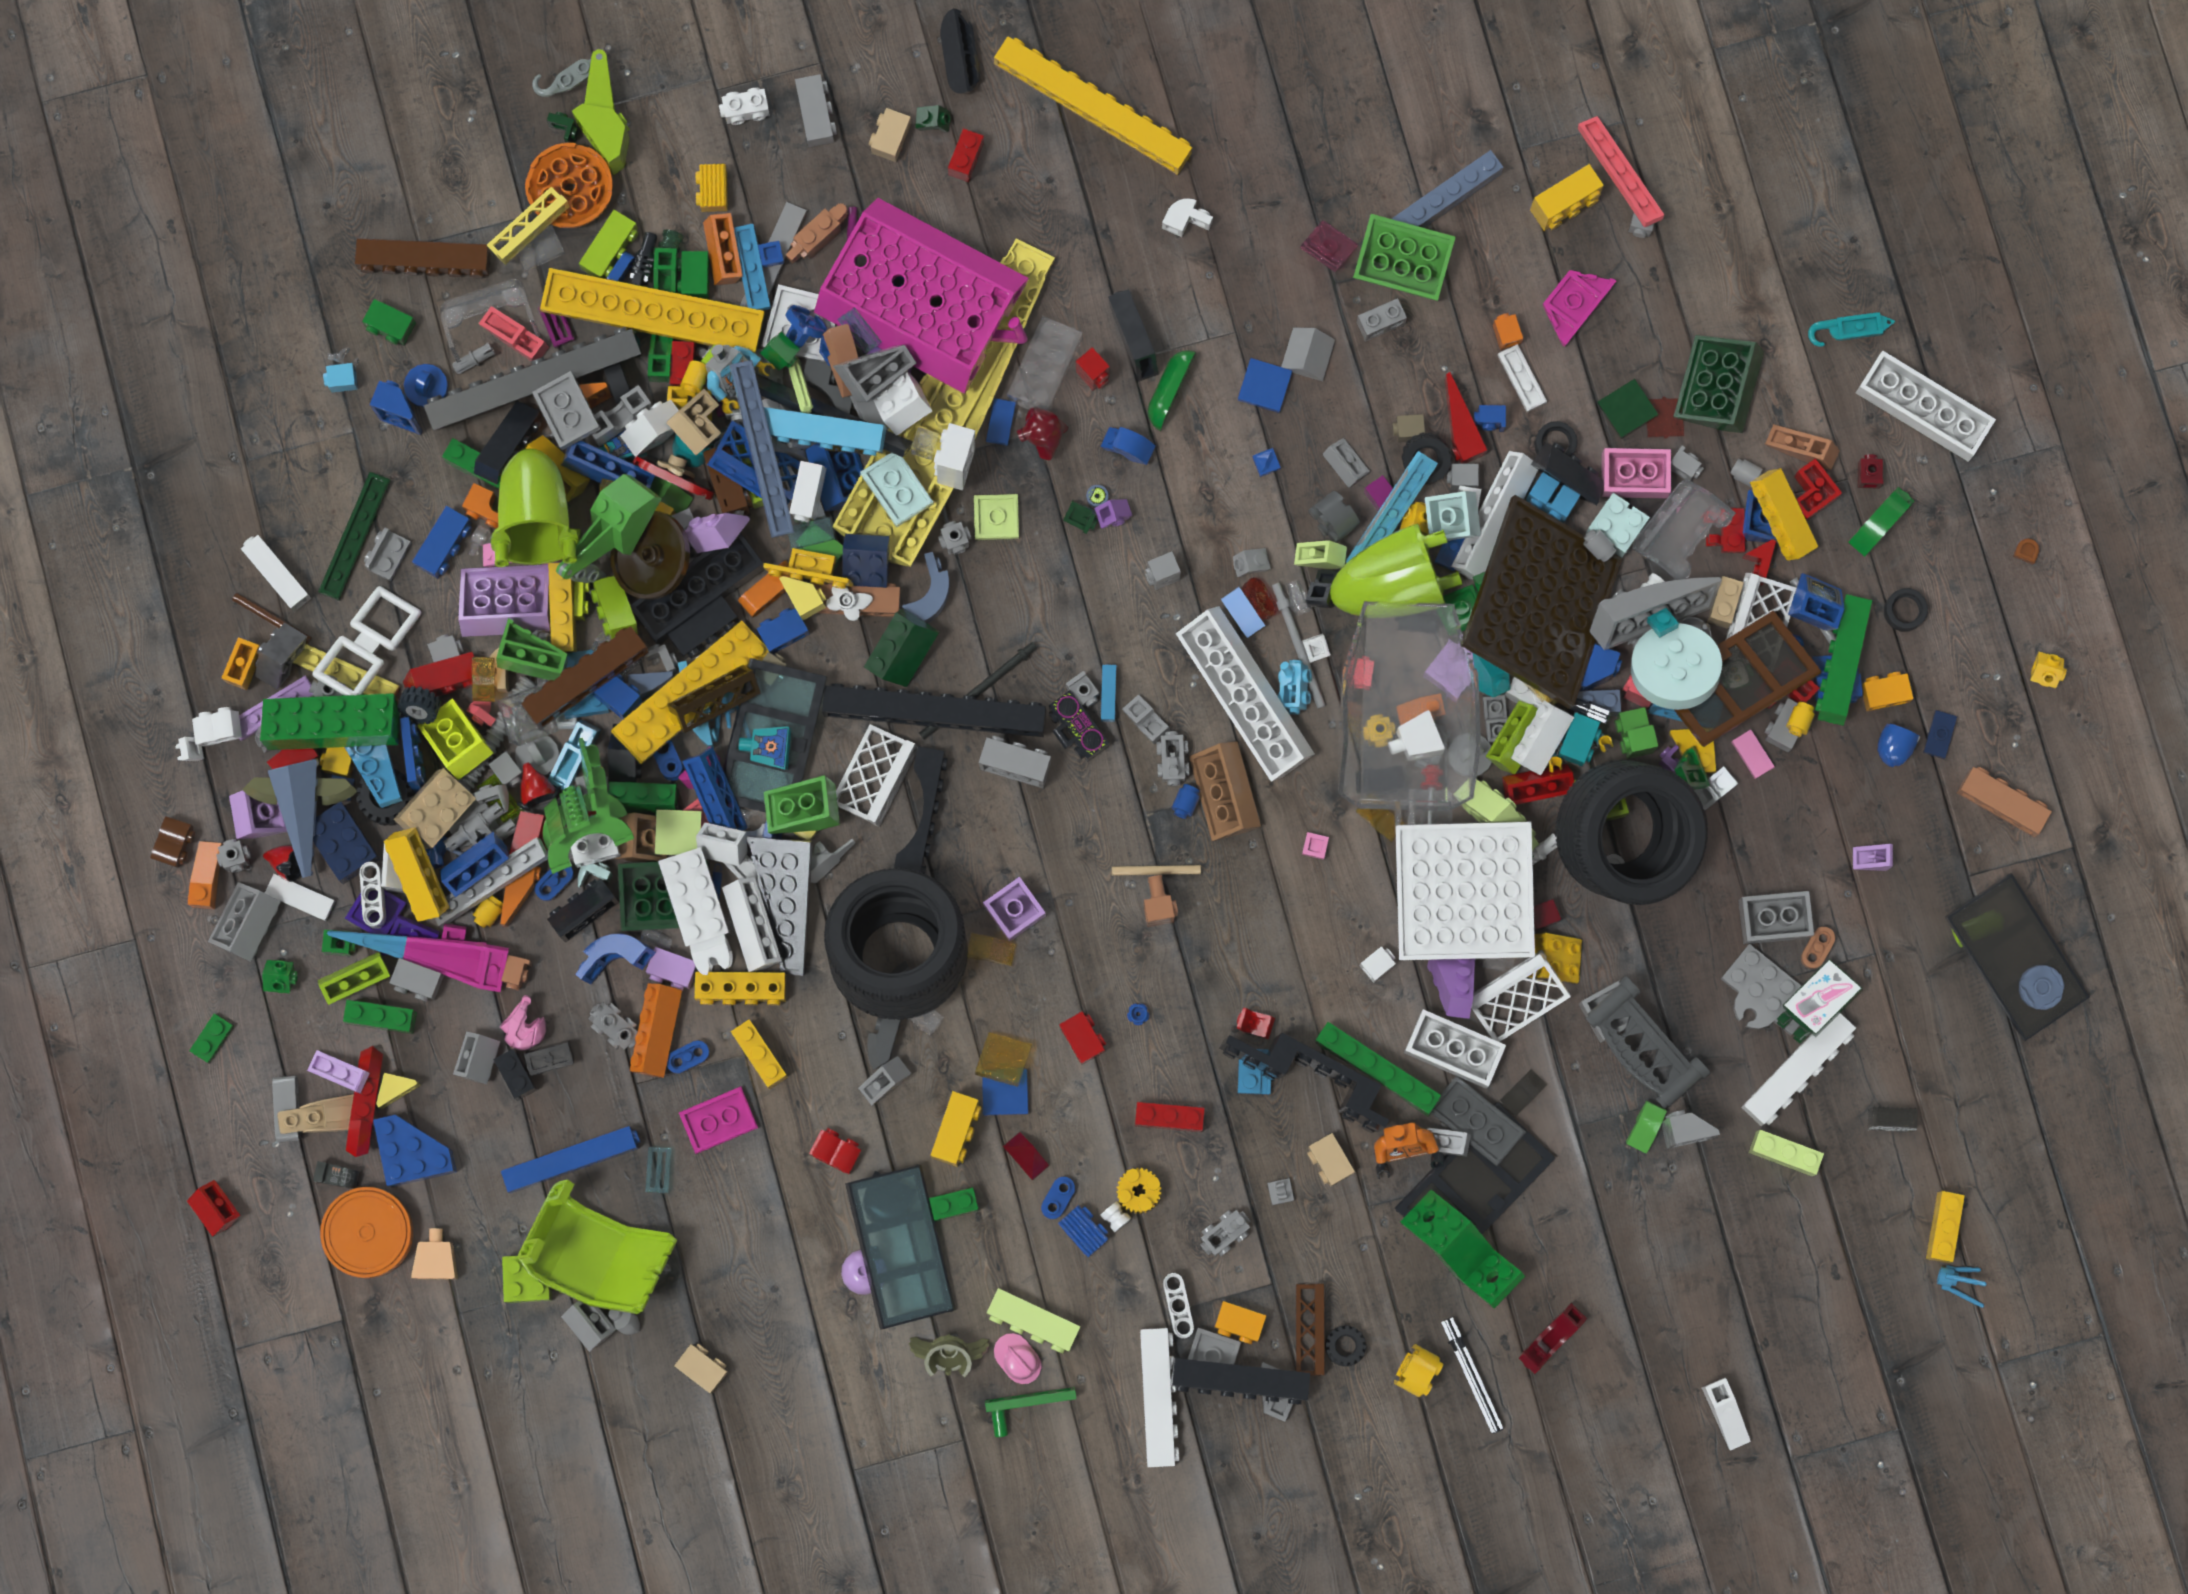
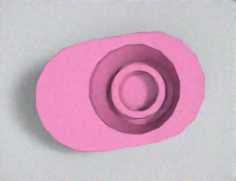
[994,1333,1041,1384]

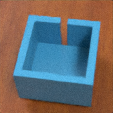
[1526,472,1580,523]

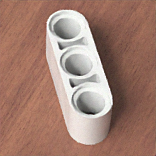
[360,862,386,929]
[1163,1273,1194,1339]

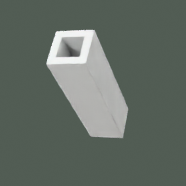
[241,535,312,613]

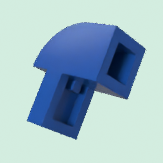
[1100,427,1156,465]

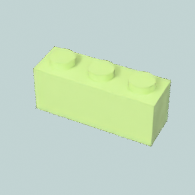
[1749,1130,1824,1176]

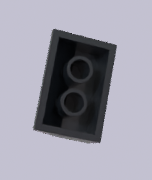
[1531,443,1603,506]
[547,879,619,943]

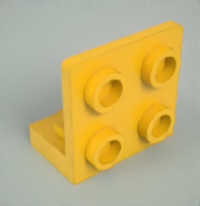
[1528,933,1582,984]

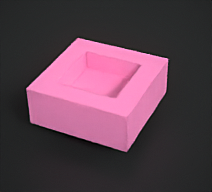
[1302,832,1329,860]

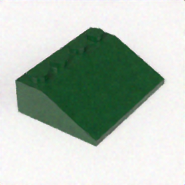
[1674,335,1764,434]
[618,859,710,931]

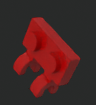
[1705,508,1745,553]

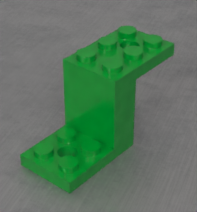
[1400,1190,1525,1309]

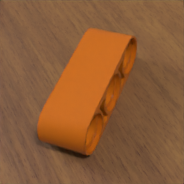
[738,560,790,618]

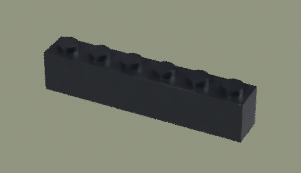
[1170,1358,1311,1405]

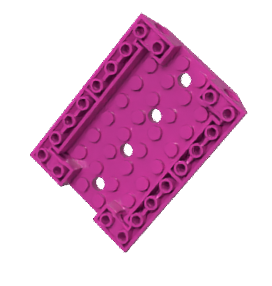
[814,198,1029,394]

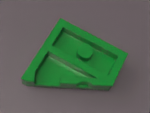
[1674,746,1710,789]

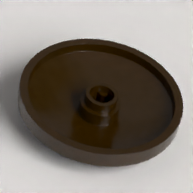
[610,511,690,600]

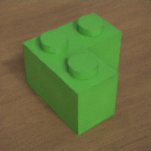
[1614,707,1658,759]

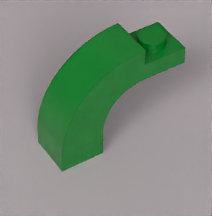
[1848,487,1915,557]

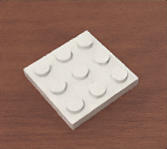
[761,284,836,362]

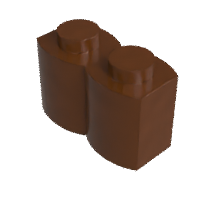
[150,816,195,868]

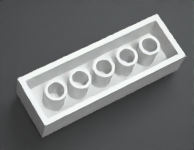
[1856,350,1996,462]

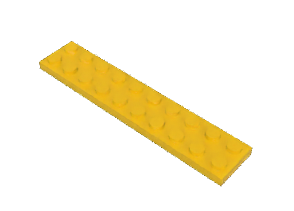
[540,268,765,354]

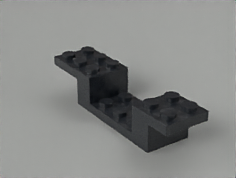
[1219,1033,1389,1133]

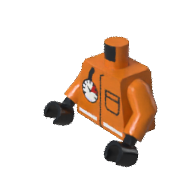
[1374,1123,1445,1179]

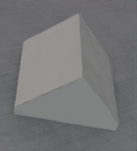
[1281,328,1335,382]

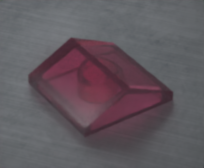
[1300,220,1358,273]

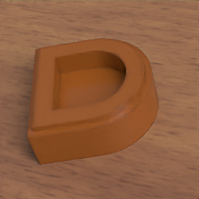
[2013,538,2039,565]

